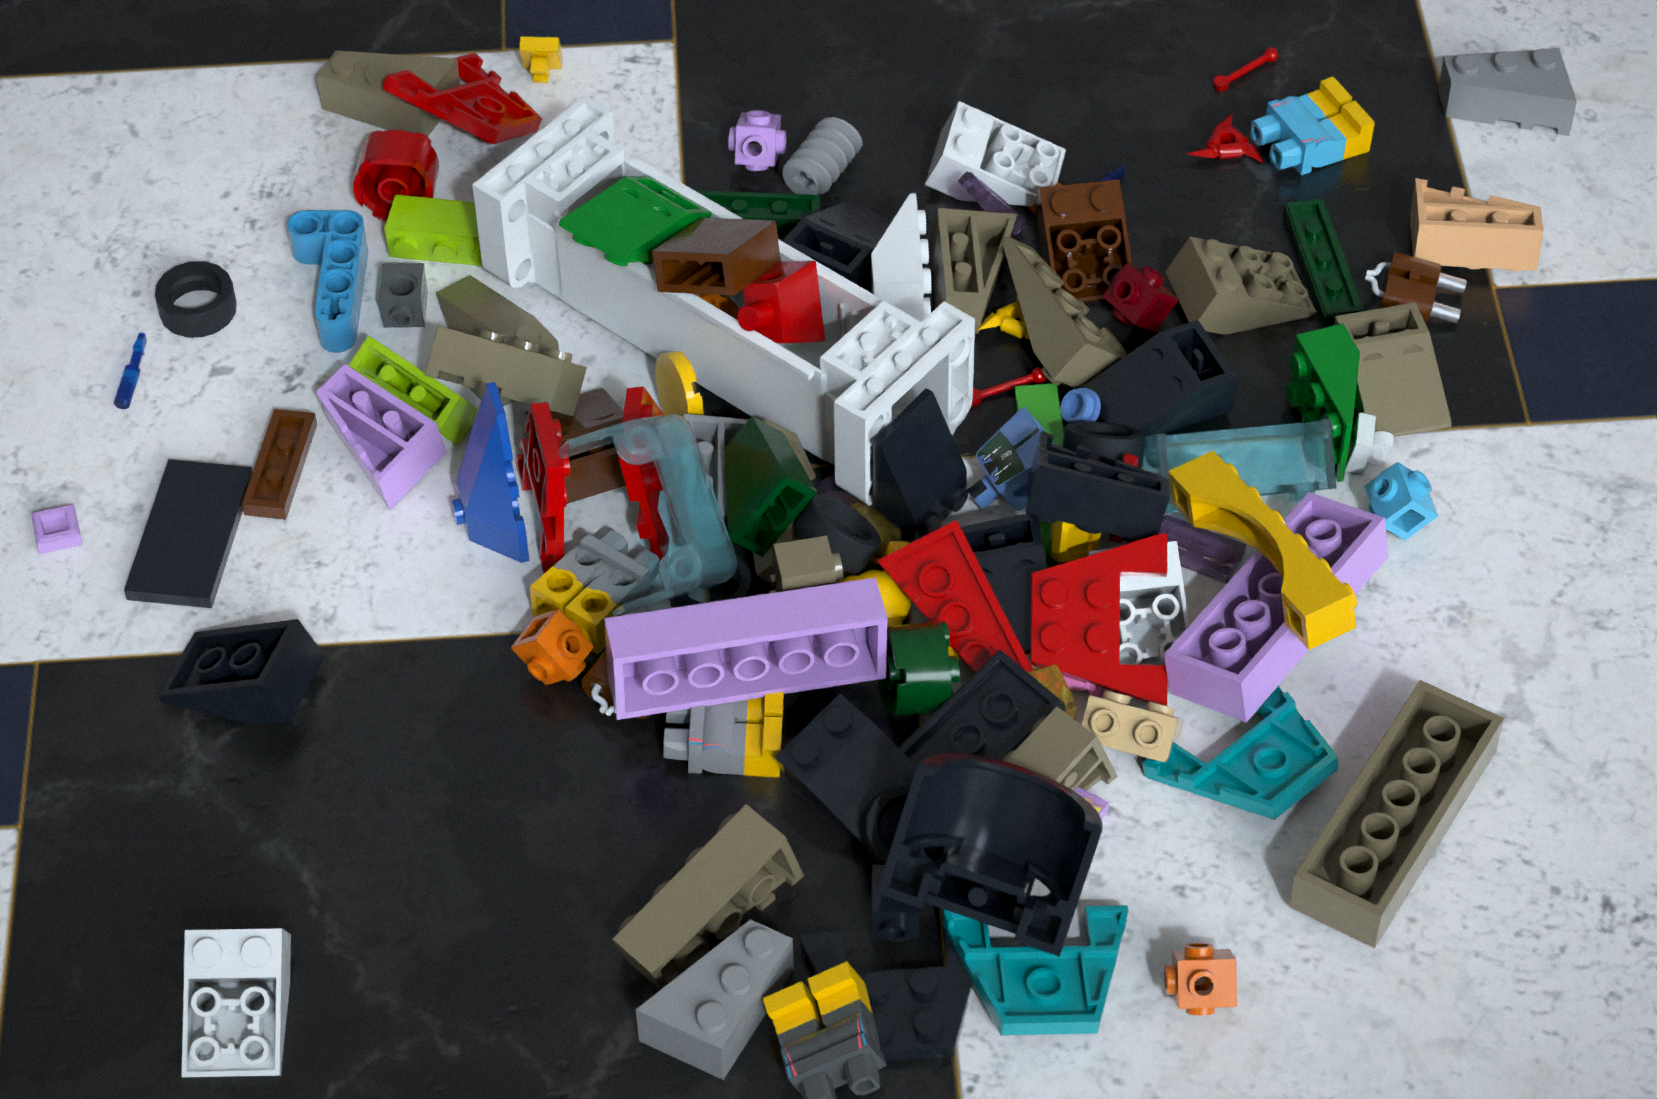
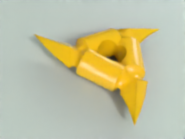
[977,296,1030,340]

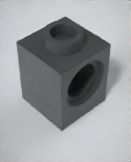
[379,263,428,328]

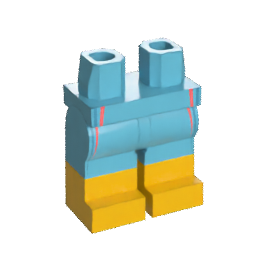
[1250,76,1375,175]

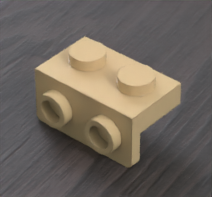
[1082,690,1184,762]

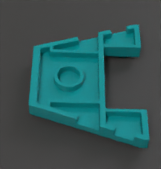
[1142,686,1338,820]
[942,905,1128,1036]

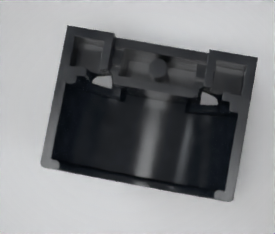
[876,753,1103,957]

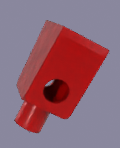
[737,260,825,343]

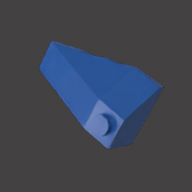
[451,382,530,563]

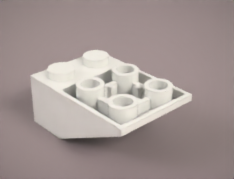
[925,101,1066,206]
[871,193,931,322]
[1087,541,1190,665]
[182,928,291,1077]

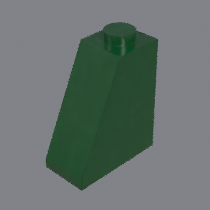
[725,416,817,557]

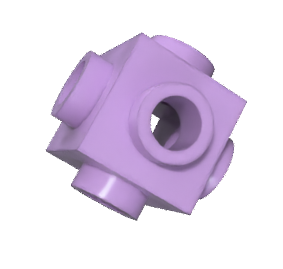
[729,110,786,171]

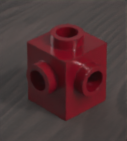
[1103,263,1179,332]

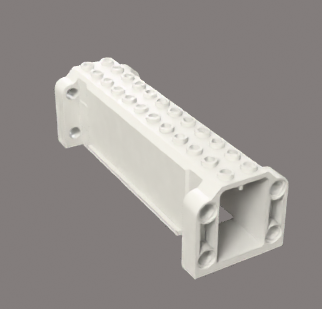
[472,95,975,505]

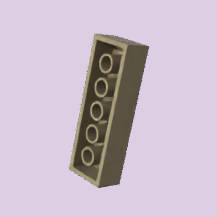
[1289,680,1504,948]

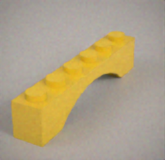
[1168,450,1358,650]

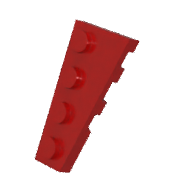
[877,520,1038,680]

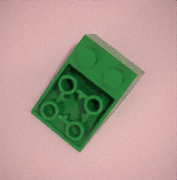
[559,175,712,266]
[1285,323,1360,482]

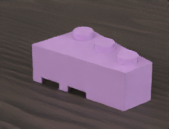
[316,364,447,510]

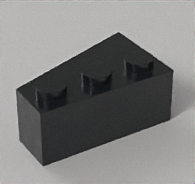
[1026,431,1170,543]

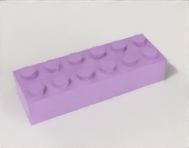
[1164,492,1388,723]
[604,578,888,720]

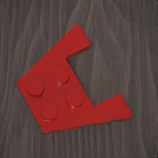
[382,53,542,145]
[618,386,680,569]
[516,402,570,574]
[1031,533,1168,706]

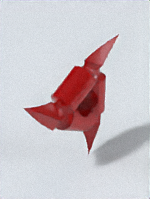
[1185,113,1264,164]

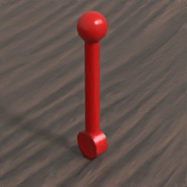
[1213,47,1278,92]
[971,368,1046,406]

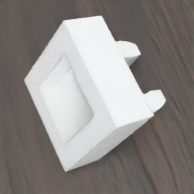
[1345,412,1394,475]

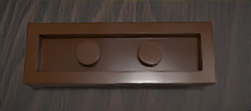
[242,409,317,520]

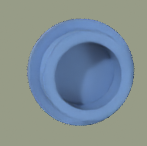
[1060,388,1101,424]

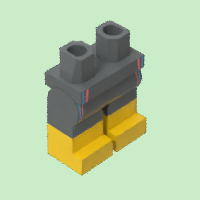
[763,962,887,1099]

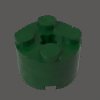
[878,621,960,716]

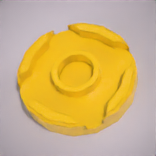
[655,351,703,435]

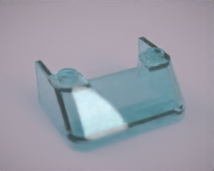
[558,414,737,617]
[1143,419,1337,513]

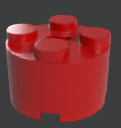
[353,130,439,222]

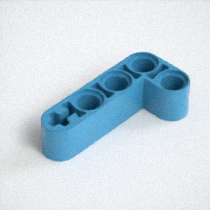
[287,210,368,353]

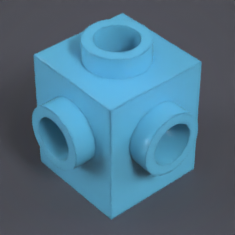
[1364,462,1438,540]

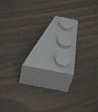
[1438,48,1577,136]
[636,920,794,1080]

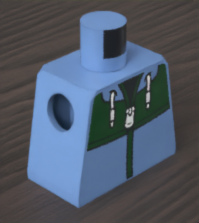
[967,406,1054,510]

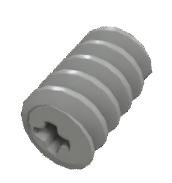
[782,117,863,195]

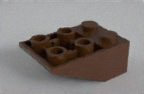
[1034,179,1132,303]
[523,388,626,504]

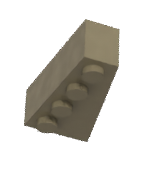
[612,804,804,990]

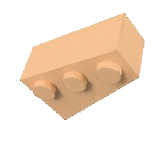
[1410,178,1544,272]

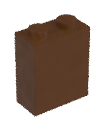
[652,218,781,296]

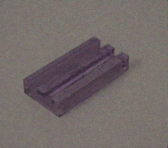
[958,171,1026,235]
[1159,514,1246,584]

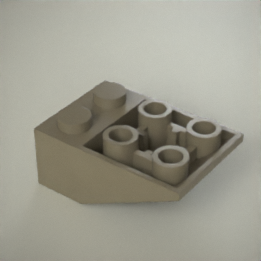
[1165,237,1316,335]
[1334,302,1452,437]

